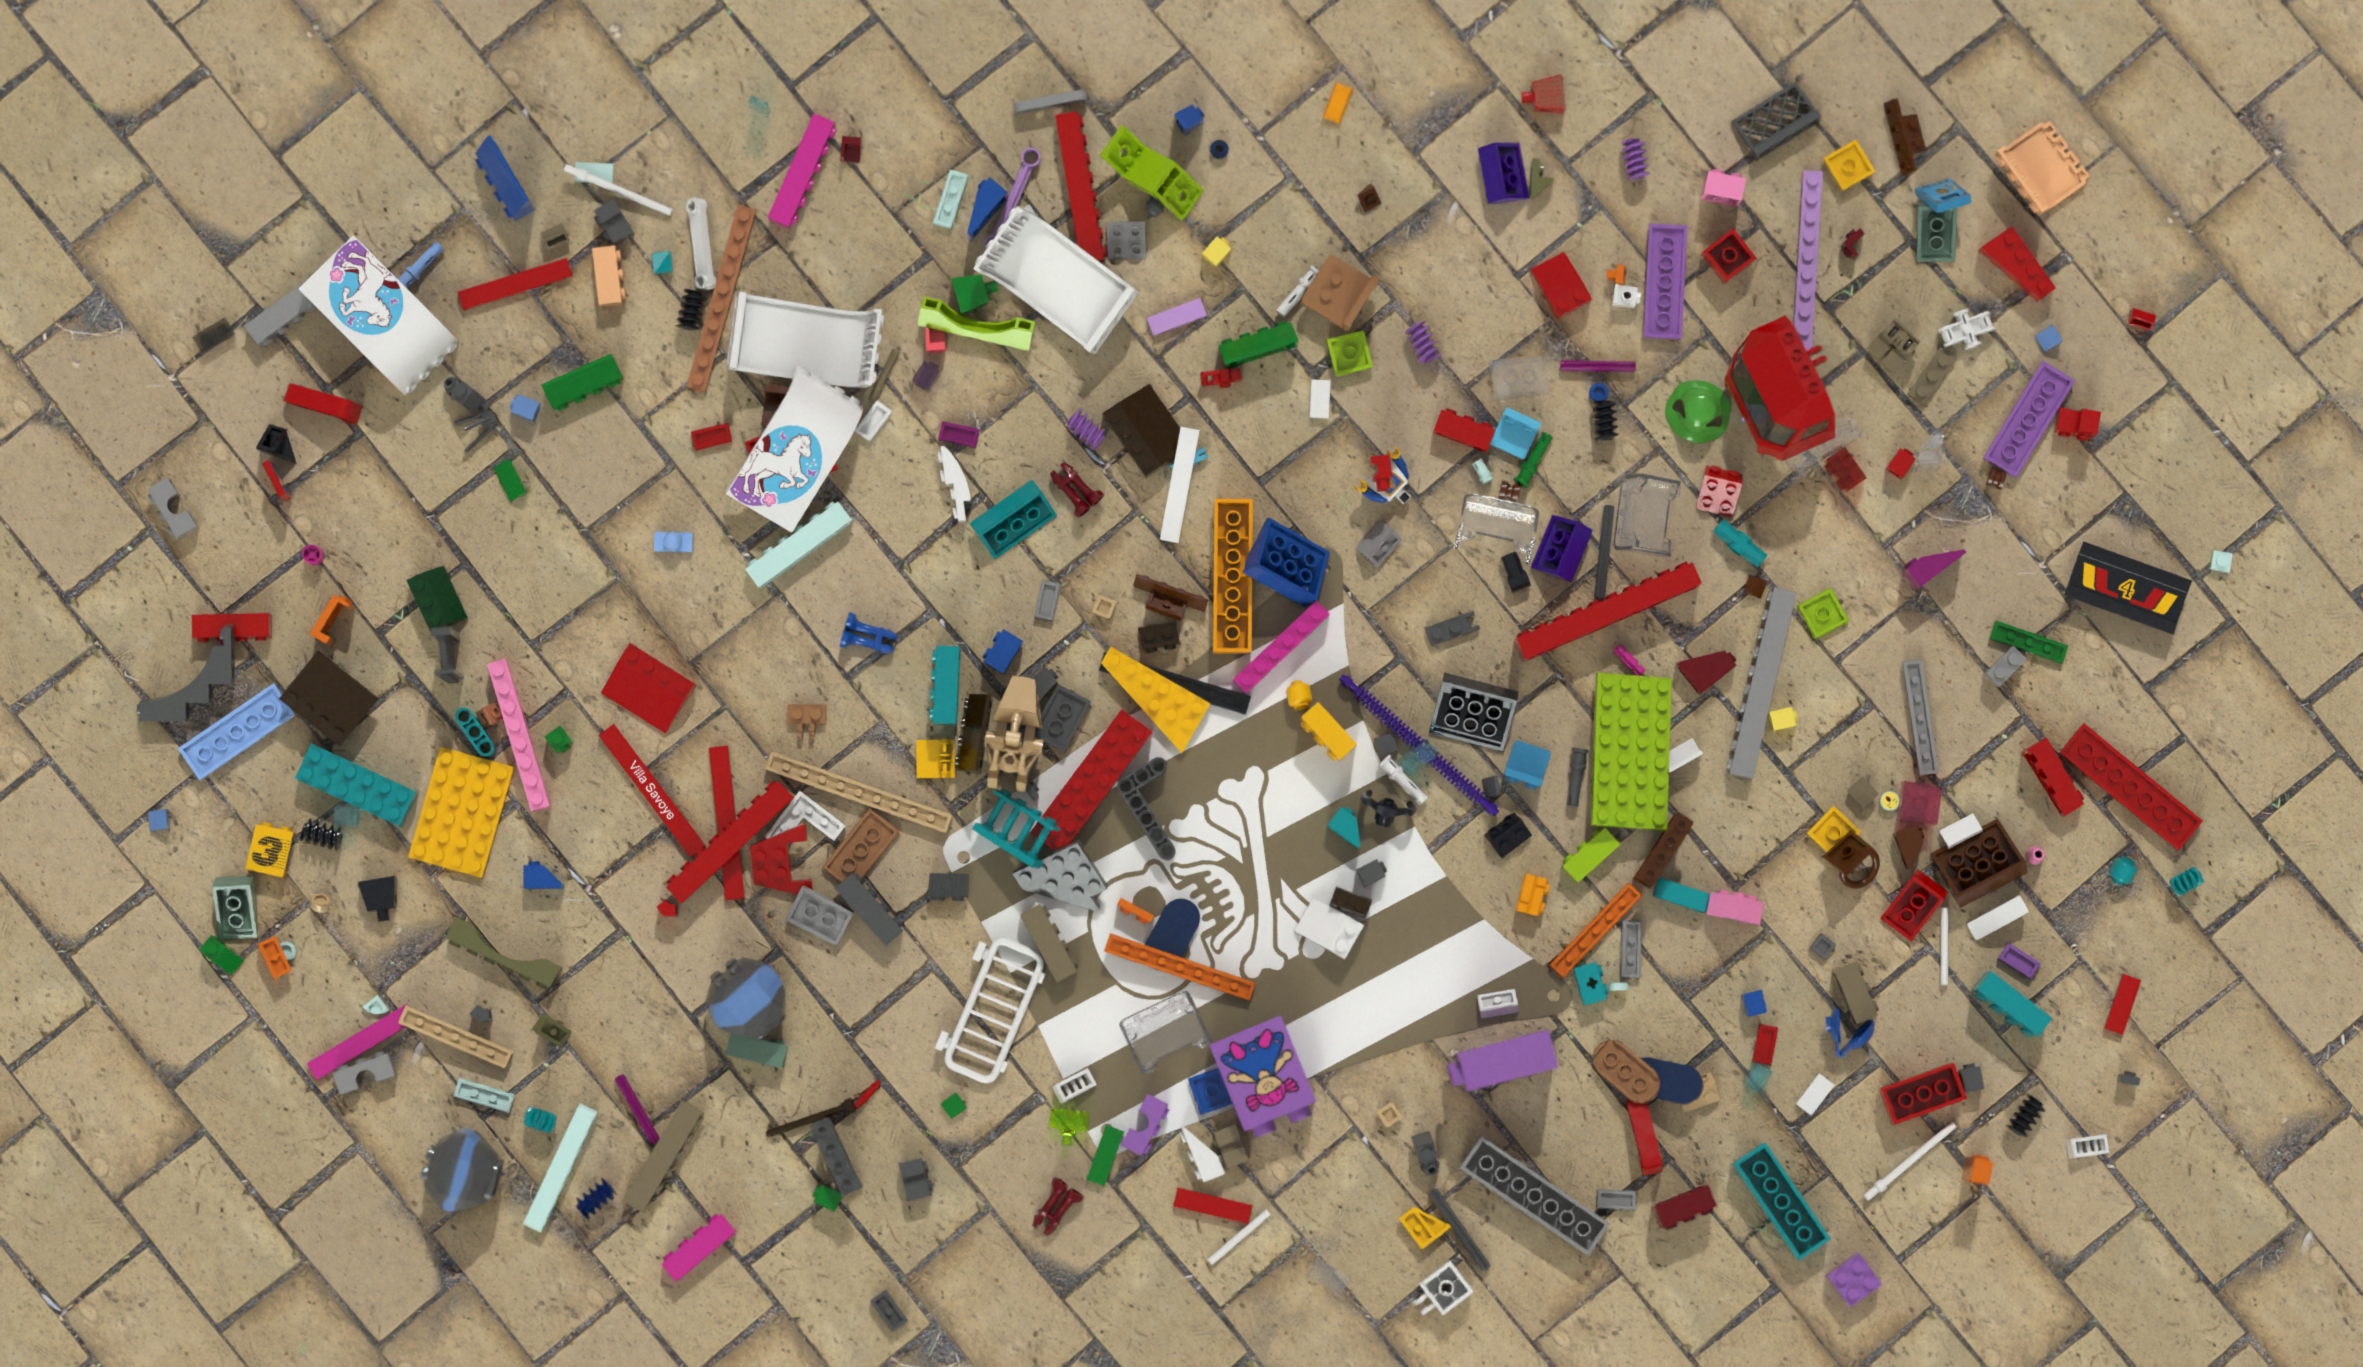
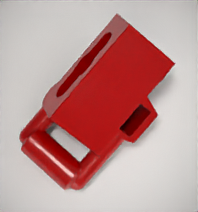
[1200,368,1242,388]

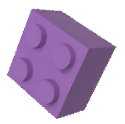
[1826,1252,1882,1307]

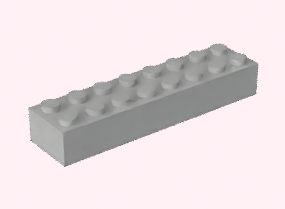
[1459,1136,1610,1256]

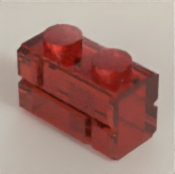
[1824,447,1867,493]

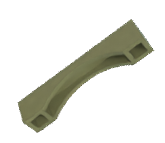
[446,917,562,989]

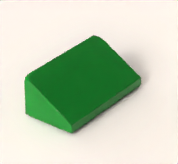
[494,458,528,502]

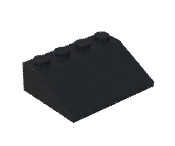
[1429,672,1519,751]

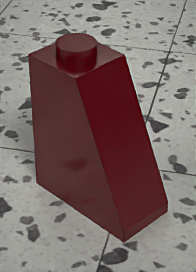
[1675,650,1737,695]

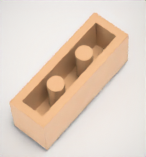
[592,245,626,307]

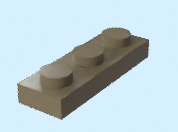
[1907,347,1956,405]

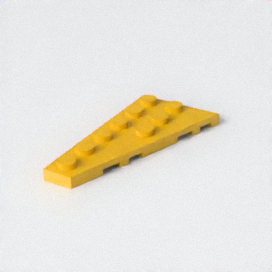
[1101,646,1211,753]

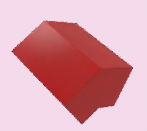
[2128,308,2156,331]
[656,899,678,917]

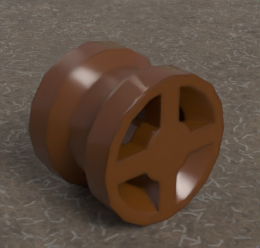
[1986,467,2007,490]

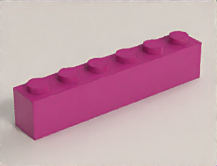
[768,113,837,229]
[1233,601,1330,695]

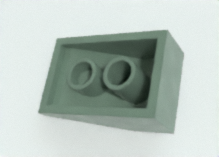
[1916,200,1957,262]
[212,875,258,939]

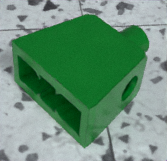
[951,275,998,316]

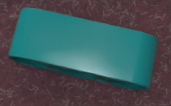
[455,708,496,757]
[1652,878,1710,913]

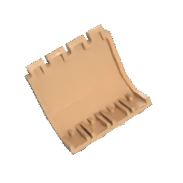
[1995,121,2090,216]

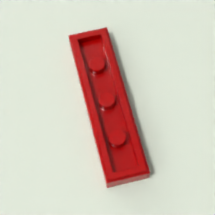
[1173,1187,1253,1224]

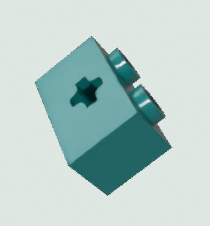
[1573,962,1609,1006]

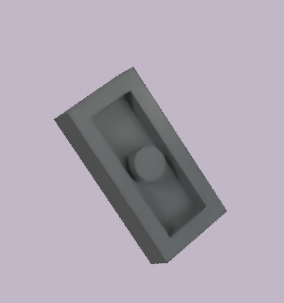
[870,1289,908,1332]

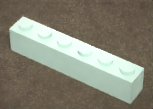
[745,502,853,589]

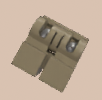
[1866,319,1921,373]

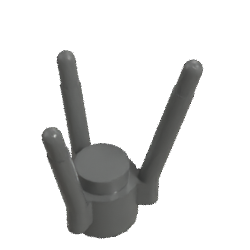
[454,410,498,453]

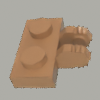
[787,704,826,739]

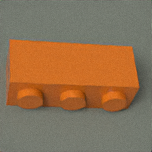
[1961,1154,1994,1185]

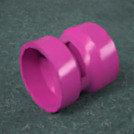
[302,545,324,565]

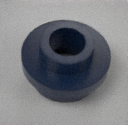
[1210,140,1229,159]

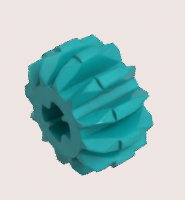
[2169,867,2204,896]
[523,1107,557,1133]

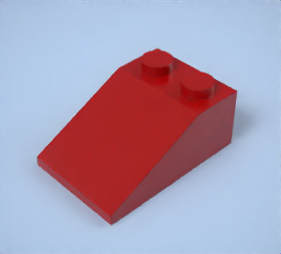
[1530,252,1592,319]
[1880,869,1949,941]

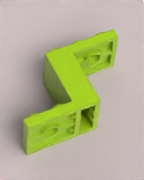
[1099,125,1204,221]

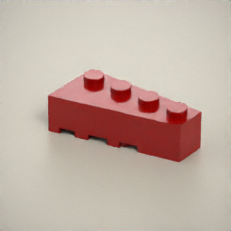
[1978,226,2056,302]
[2022,737,2084,817]

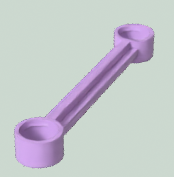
[984,148,1041,250]

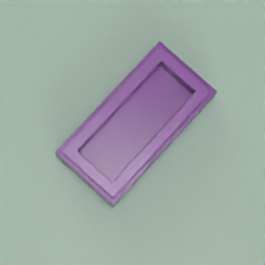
[1997,943,2041,980]

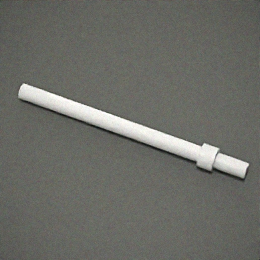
[564,164,672,216]
[1863,1122,1957,1201]

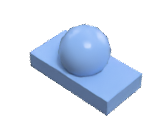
[654,532,693,552]

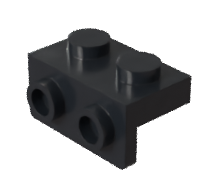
[1484,813,1532,858]

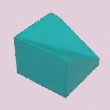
[651,251,673,274]

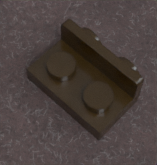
[1138,621,1180,653]

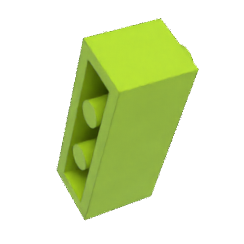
[1561,828,1621,884]

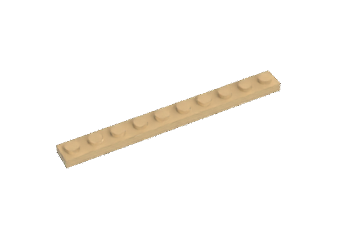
[765,751,953,833]

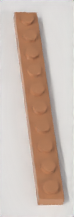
[687,204,757,393]

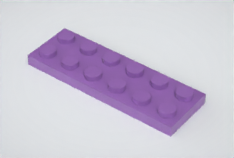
[1643,223,1687,340]
[1983,361,2075,478]

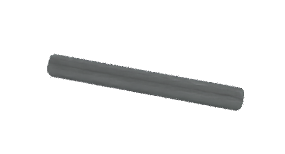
[1595,505,1614,600]
[1429,1188,1490,1271]

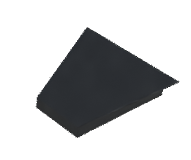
[256,424,297,464]

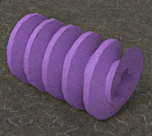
[1621,138,1650,180]
[1405,321,1442,363]
[1066,408,1108,450]

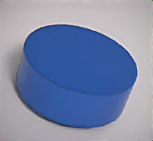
[1589,383,1609,401]

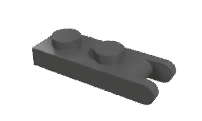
[1425,611,1480,646]

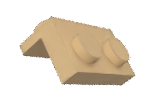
[1681,1073,1720,1112]

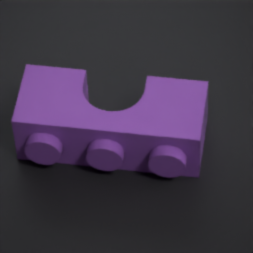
[1121,1094,1170,1156]

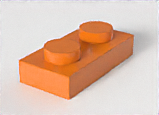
[1117,898,1155,924]

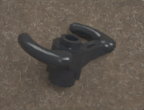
[1361,790,1416,827]

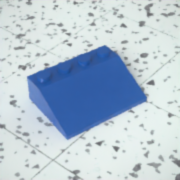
[475,135,535,221]
[1243,517,1330,607]

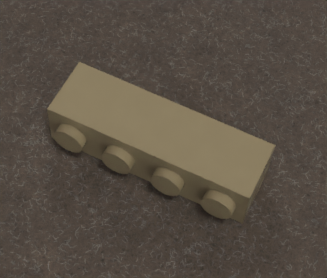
[1020,904,1079,983]

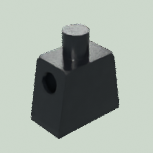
[358,876,397,922]

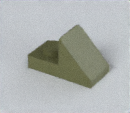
[1530,158,1554,199]
[532,1013,572,1047]

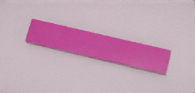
[307,1004,409,1080]

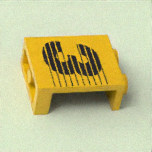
[245,822,296,878]

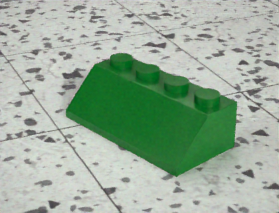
[1218,321,1299,369]
[541,354,624,411]

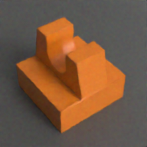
[1606,265,1627,286]

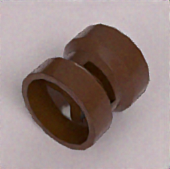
[1498,481,1521,503]

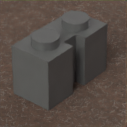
[594,199,635,246]
[899,1158,934,1201]

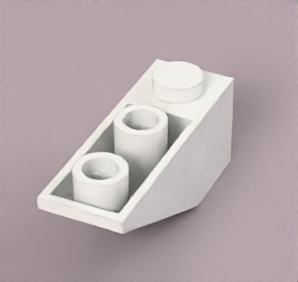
[1180,1127,1225,1182]

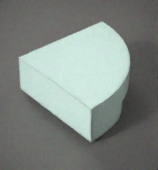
[363,995,390,1014]

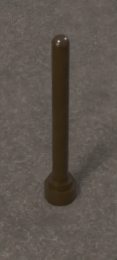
[766,1098,856,1137]

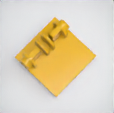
[916,739,955,778]

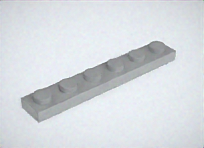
[1902,659,1939,776]

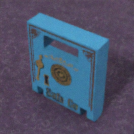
[1915,178,1971,213]

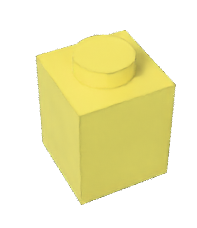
[1202,237,1231,268]
[1768,707,1798,732]

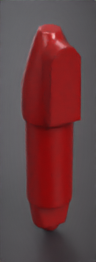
[854,1080,881,1109]

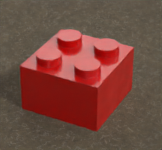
[1701,229,1756,285]

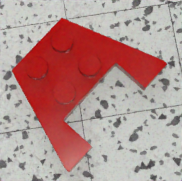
[750,823,813,895]

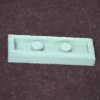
[933,169,968,230]
[453,1078,515,1113]

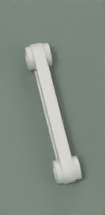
[686,198,716,290]

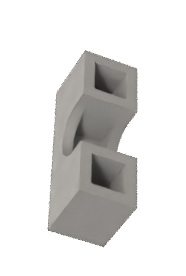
[148,477,199,540]
[333,1051,398,1095]

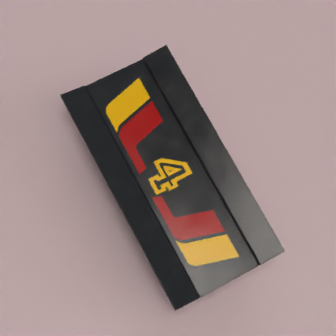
[2064,541,2192,635]

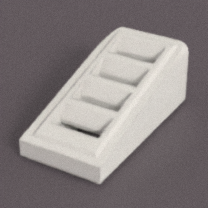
[1052,1068,1097,1104]
[2066,1134,2109,1159]

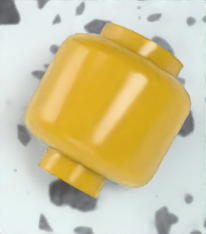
[1286,680,1313,710]

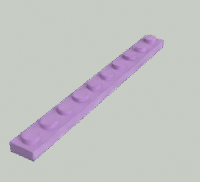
[1793,170,1823,359]

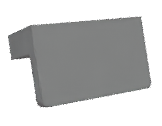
[1356,521,1402,568]

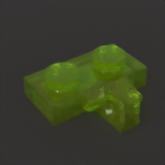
[1049,1108,1090,1145]

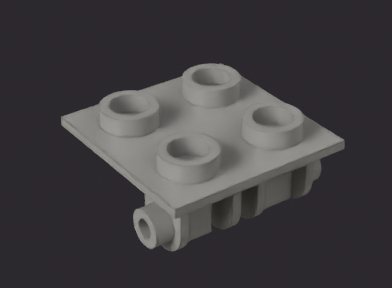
[1107,221,1146,259]

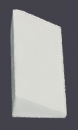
[1477,989,1519,1018]

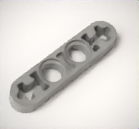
[1013,90,1088,114]

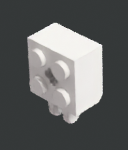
[1413,1260,1473,1315]

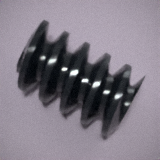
[675,289,707,331]
[1592,401,1619,441]
[300,819,343,851]
[2005,1094,2046,1137]

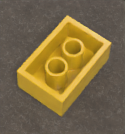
[1300,702,1357,762]

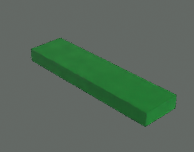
[1989,621,2068,664]

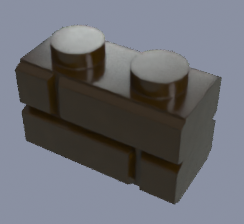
[1329,887,1372,919]

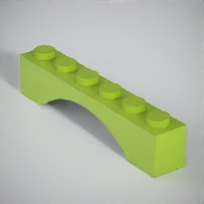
[917,296,1036,351]

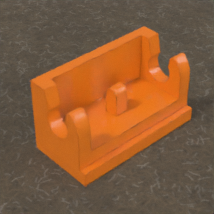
[257,935,292,981]

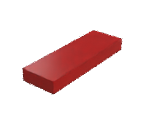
[2104,974,2141,1035]

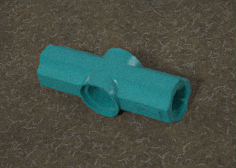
[1713,519,1768,568]

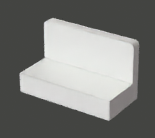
[1668,738,1703,773]

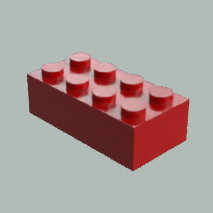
[1878,1062,1967,1125]

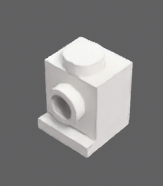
[1611,284,1641,308]

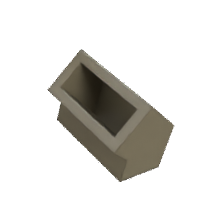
[541,223,570,250]
[1847,777,1879,809]

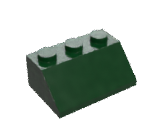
[406,566,468,632]

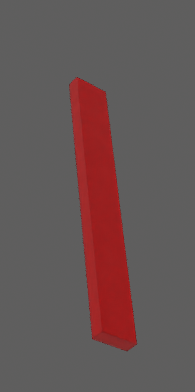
[709,746,745,901]

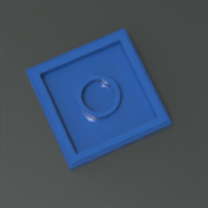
[1188,1068,1232,1115]

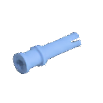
[398,241,444,289]

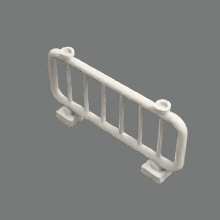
[935,938,1046,1083]

